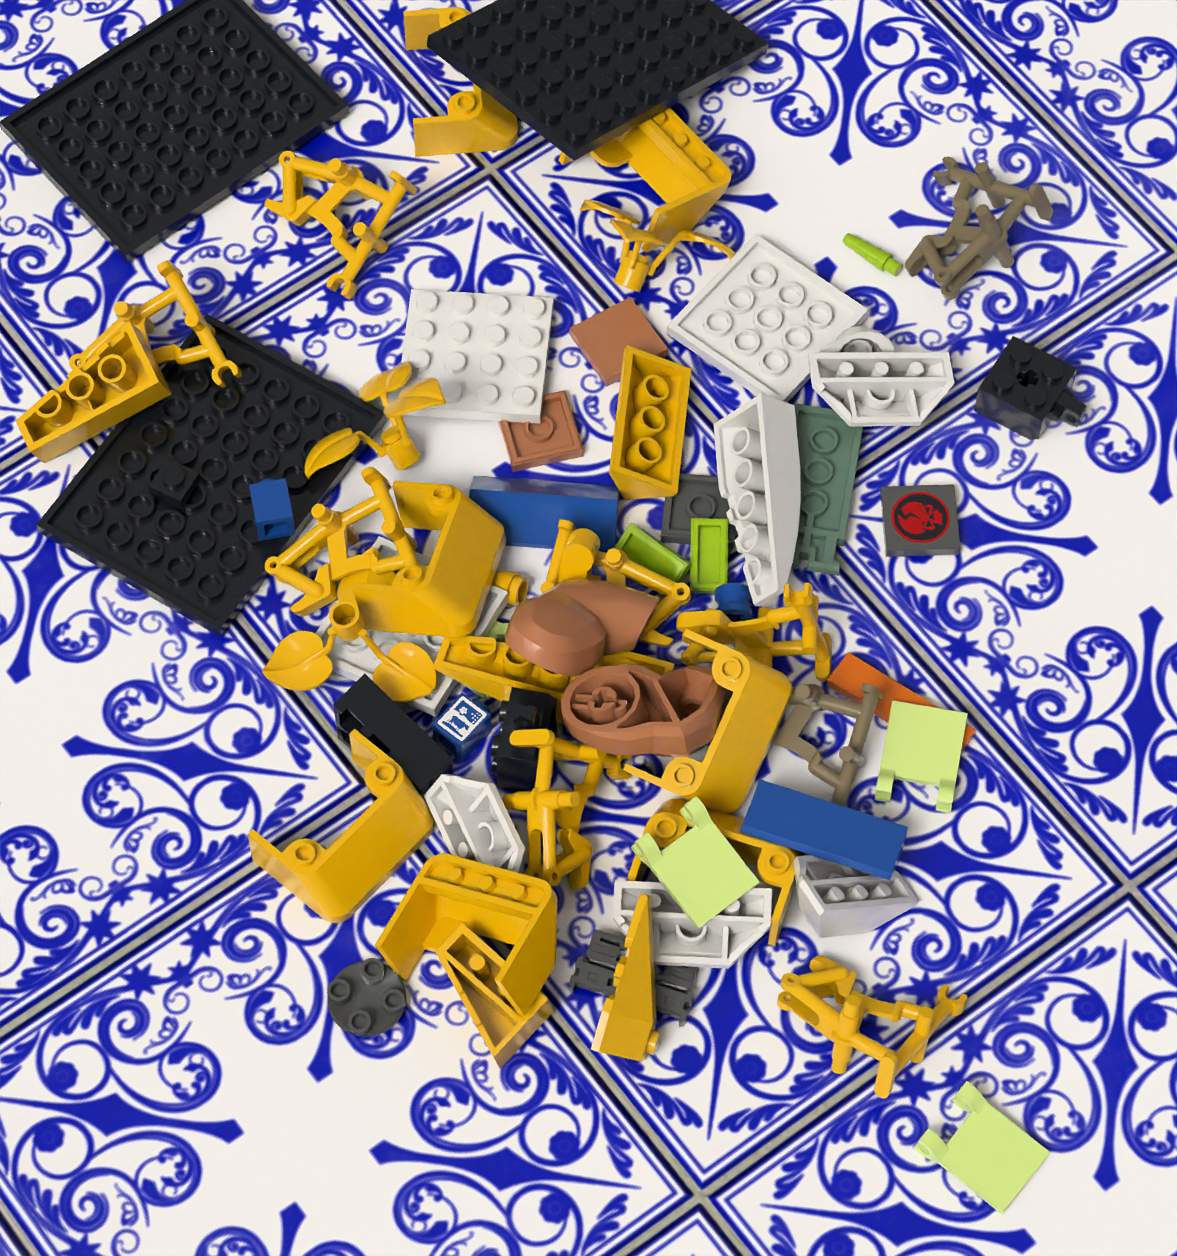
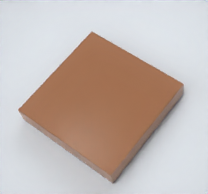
[569,297,668,387]
[498,390,583,472]

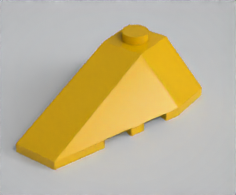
[591,893,660,1062]

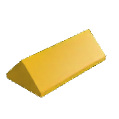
[609,345,691,500]

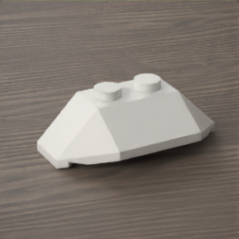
[807,352,955,427]
[424,774,525,874]
[793,855,918,938]
[613,880,772,969]

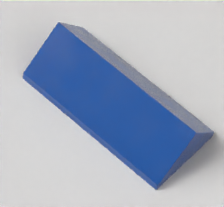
[469,476,620,553]
[740,779,908,880]

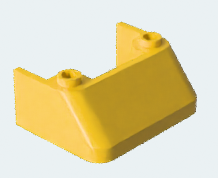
[403,7,518,157]
[558,108,731,253]
[353,481,506,637]
[623,629,793,814]
[248,729,434,923]
[628,799,805,946]
[375,853,558,1017]

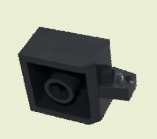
[974,336,1087,440]
[490,687,557,792]

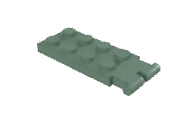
[791,403,863,576]

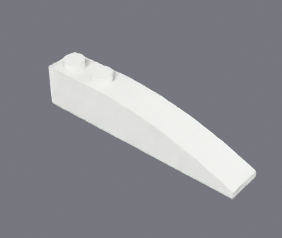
[714,393,801,607]

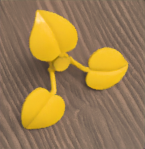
[580,199,736,293]
[305,361,446,479]
[262,547,437,703]

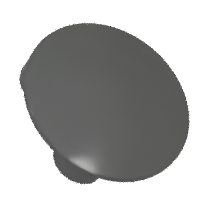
[327,958,406,1037]

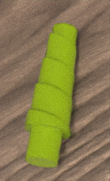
[843,233,903,277]

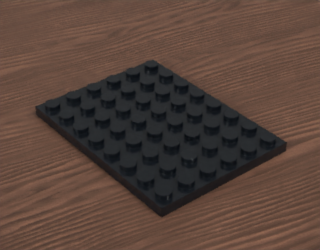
[0,0,349,263]
[427,0,769,161]
[36,314,387,637]

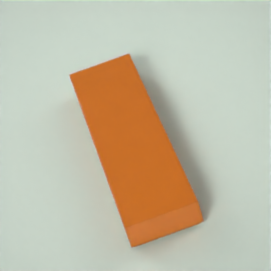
[827,652,976,753]

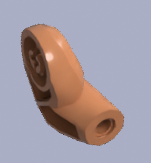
[504,578,660,676]
[561,663,732,758]

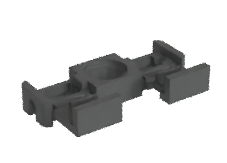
[569,929,699,1027]

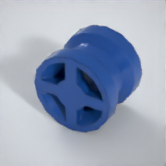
[714,583,752,622]

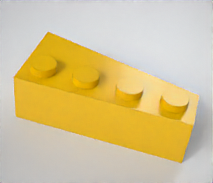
[16,321,172,463]

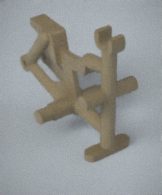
[905,156,1053,300]
[732,683,885,807]

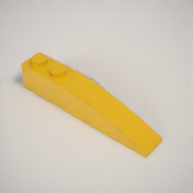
[433,636,675,724]

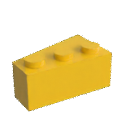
[435,923,554,1069]

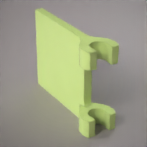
[875,700,968,813]
[631,796,759,930]
[914,1081,1050,1214]

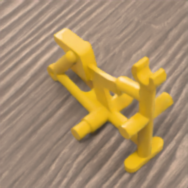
[264,151,418,300]
[69,260,242,388]
[265,467,419,617]
[541,519,691,647]
[676,583,832,682]
[502,729,632,889]
[777,956,967,1099]

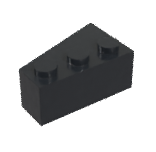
[333,673,453,802]

